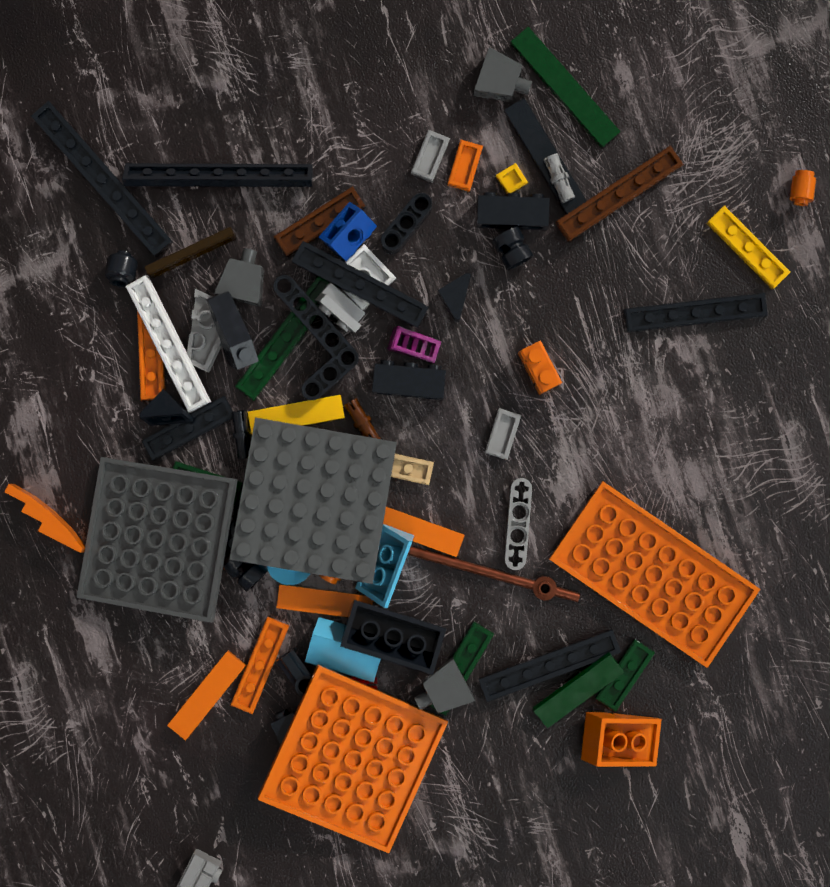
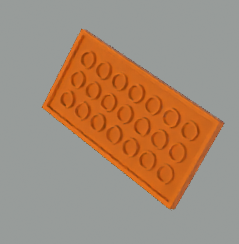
[549,481,760,668]

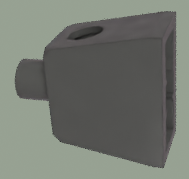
[474,47,532,102]
[215,248,264,307]
[414,658,475,713]

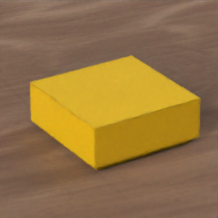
[496,163,528,194]

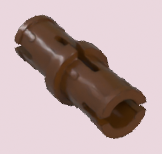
[344,398,381,439]

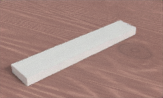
[126,275,211,413]

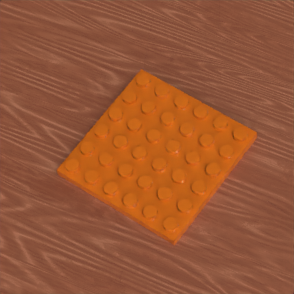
[257,664,448,853]

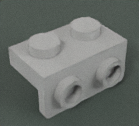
[315,283,365,333]

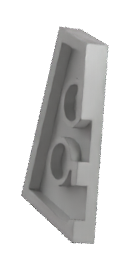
[187,289,239,373]

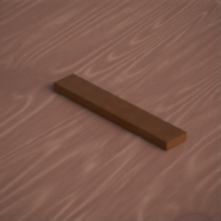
[555,145,684,242]

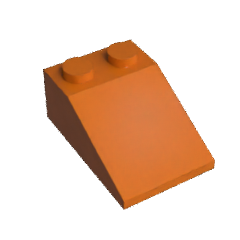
[581,712,662,767]

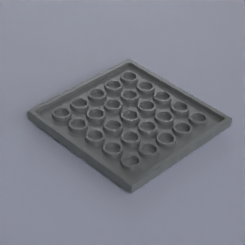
[229,417,397,584]
[77,457,238,623]

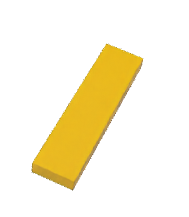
[706,206,790,289]
[248,395,345,434]

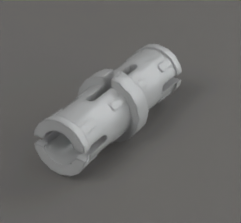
[544,153,575,203]

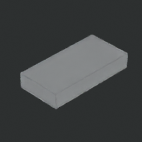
[411,129,450,183]
[485,408,521,460]

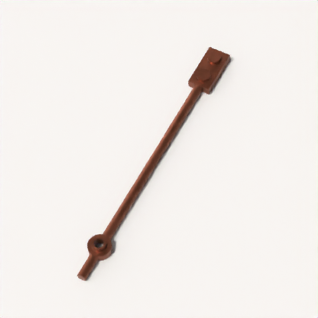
[408,546,580,602]

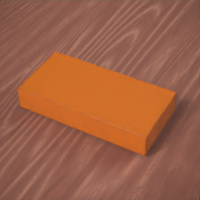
[447,140,483,192]

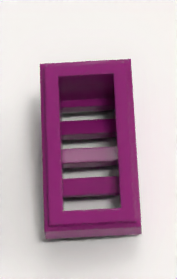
[387,326,441,364]

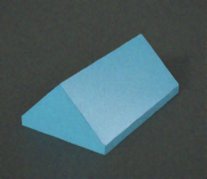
[355,524,414,608]
[305,617,381,683]

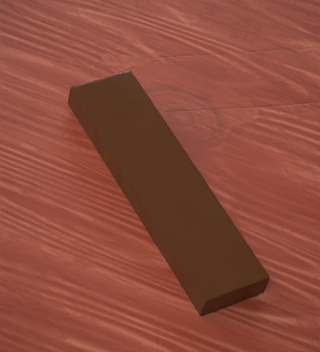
[273,186,366,257]

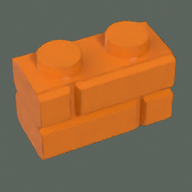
[518,340,562,395]

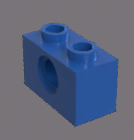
[319,202,377,261]

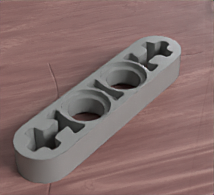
[504,478,532,570]

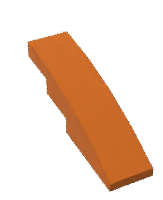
[5,484,85,553]

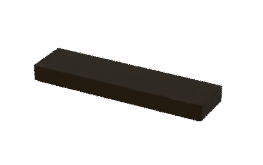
[145,226,237,278]

